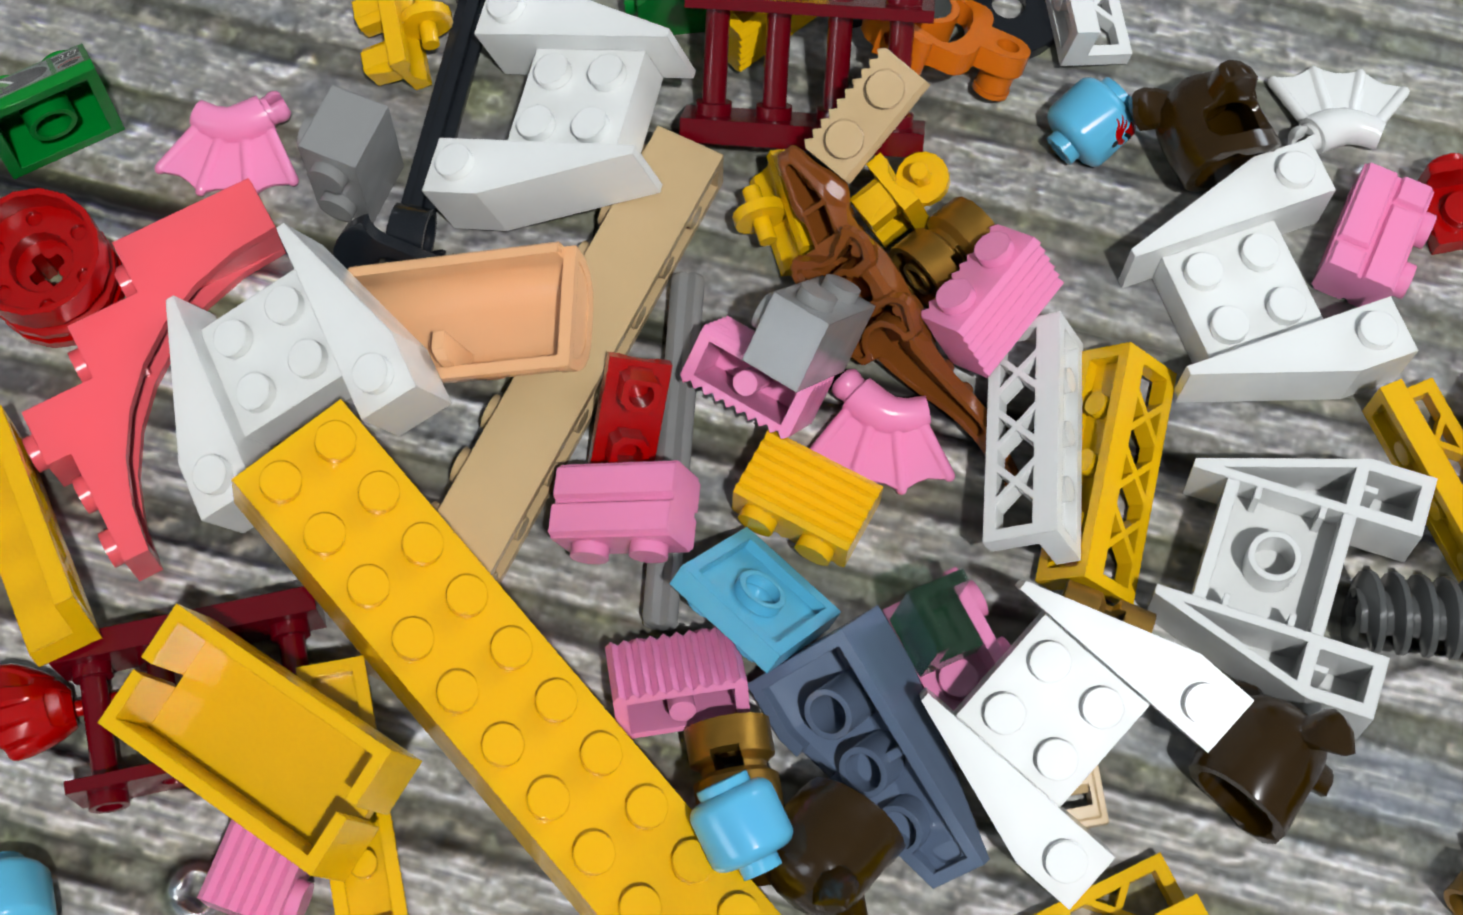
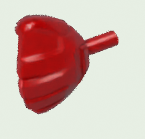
[0,663,117,761]

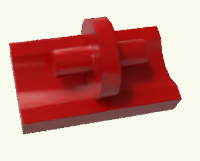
[588,352,673,464]

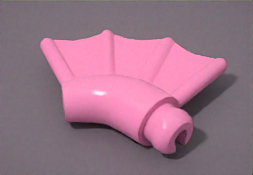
[154,91,299,196]
[809,369,955,495]

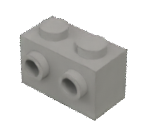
[297,85,404,223]
[742,274,876,393]

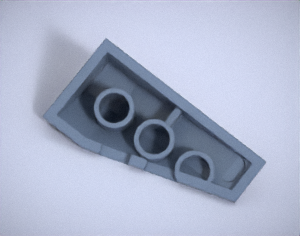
[748,605,990,889]

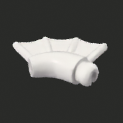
[1267,66,1410,154]

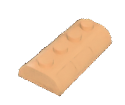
[348,241,593,384]

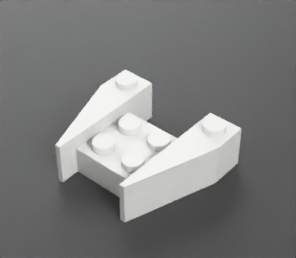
[422,0,696,231]
[1118,138,1419,403]
[166,223,452,534]
[1147,458,1438,740]
[919,579,1254,910]

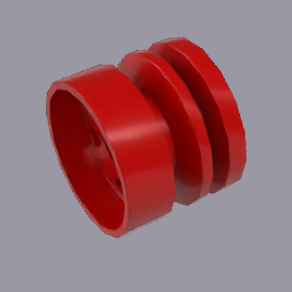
[0,188,125,349]

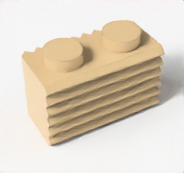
[804,48,930,184]

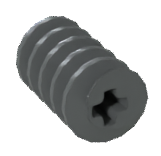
[1341,569,1463,660]

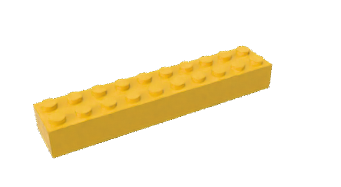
[231,399,781,915]

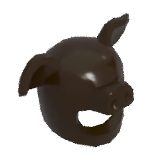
[1128,59,1282,192]
[1189,681,1356,844]
[751,776,906,915]

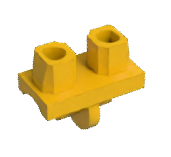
[352,0,453,91]
[732,149,814,277]
[850,151,951,248]

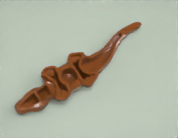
[778,145,1019,487]

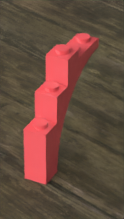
[21,178,286,581]

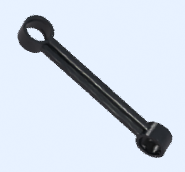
[385,0,485,262]

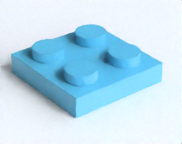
[669,527,841,673]

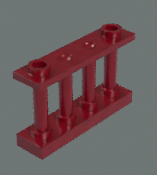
[679,0,935,157]
[49,586,327,814]

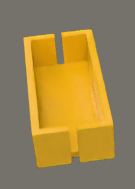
[98,603,422,882]

